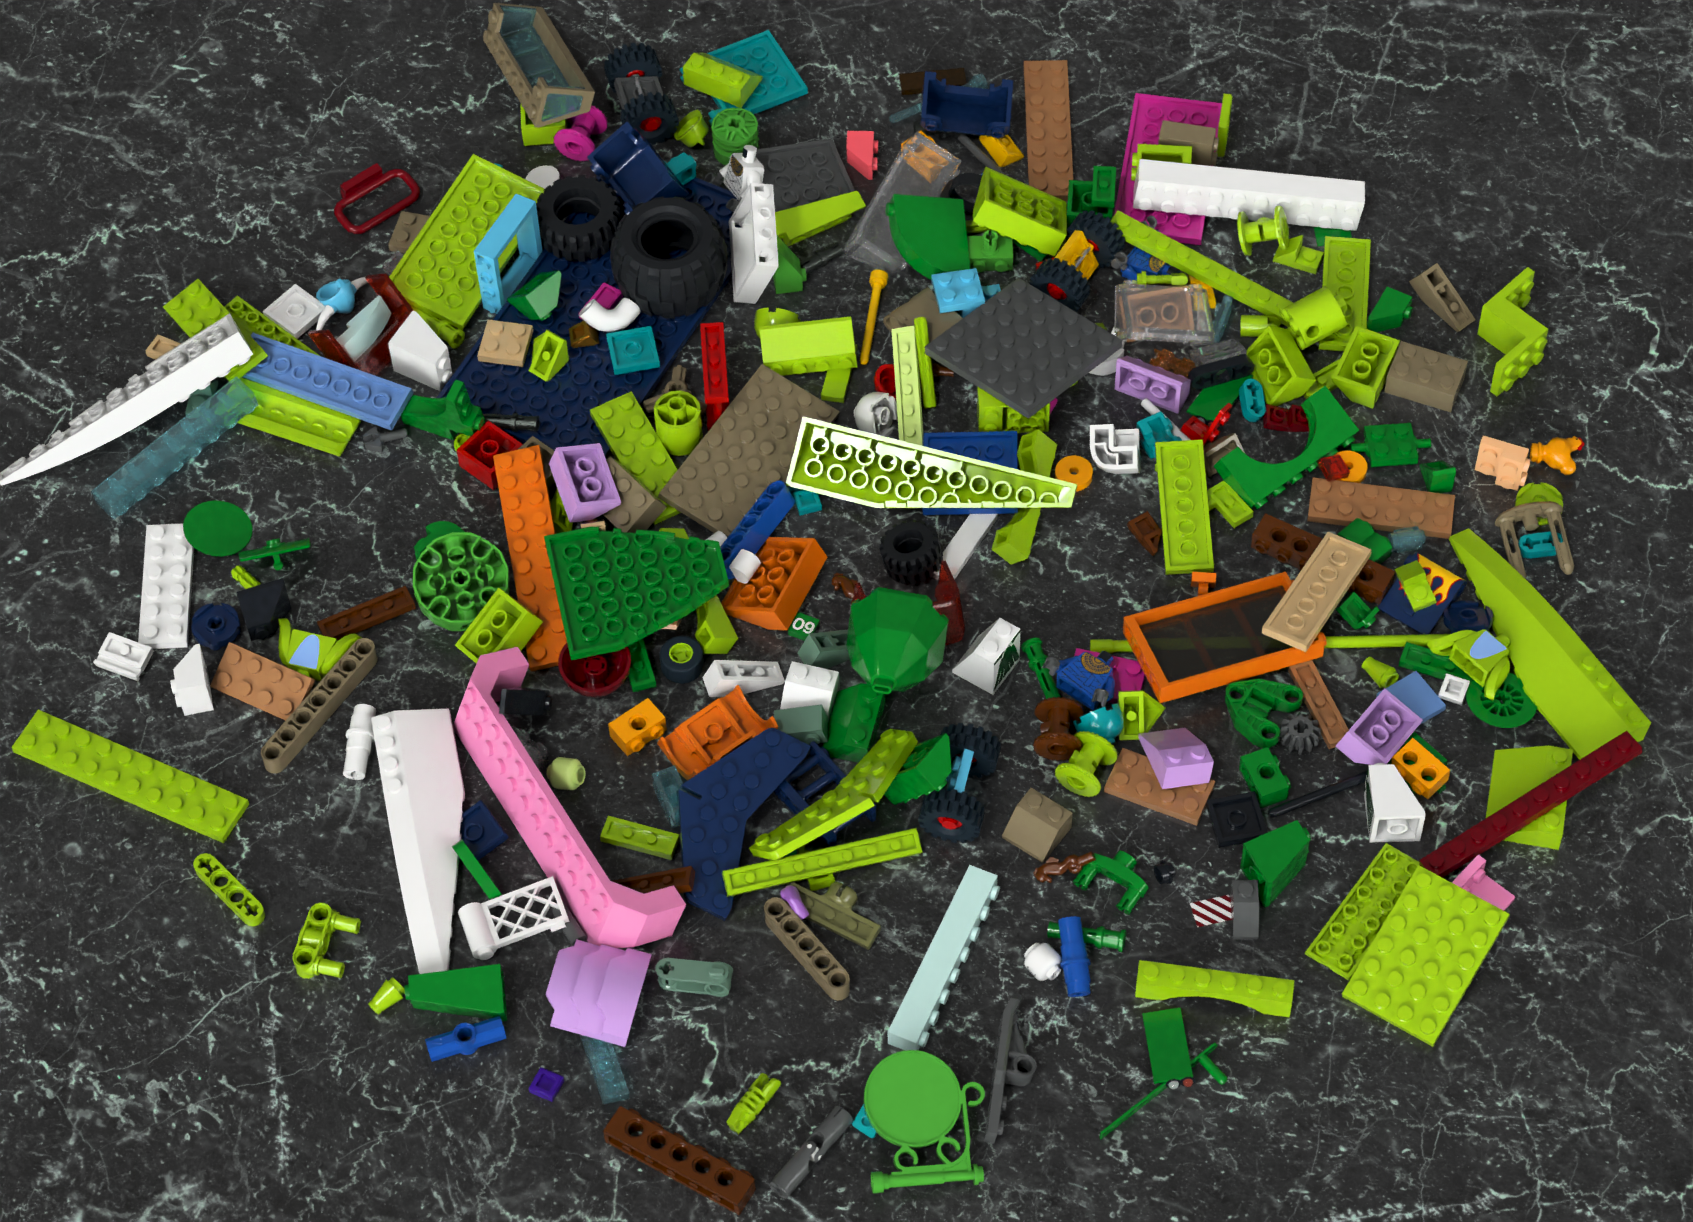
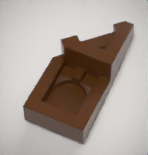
[1126,511,1162,556]

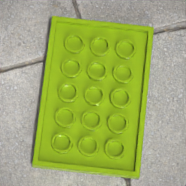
[1342,865,1510,1047]

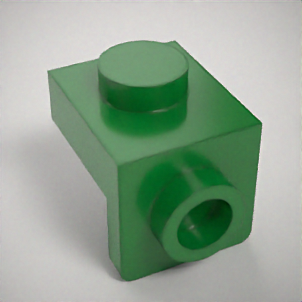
[1335,592,1380,630]

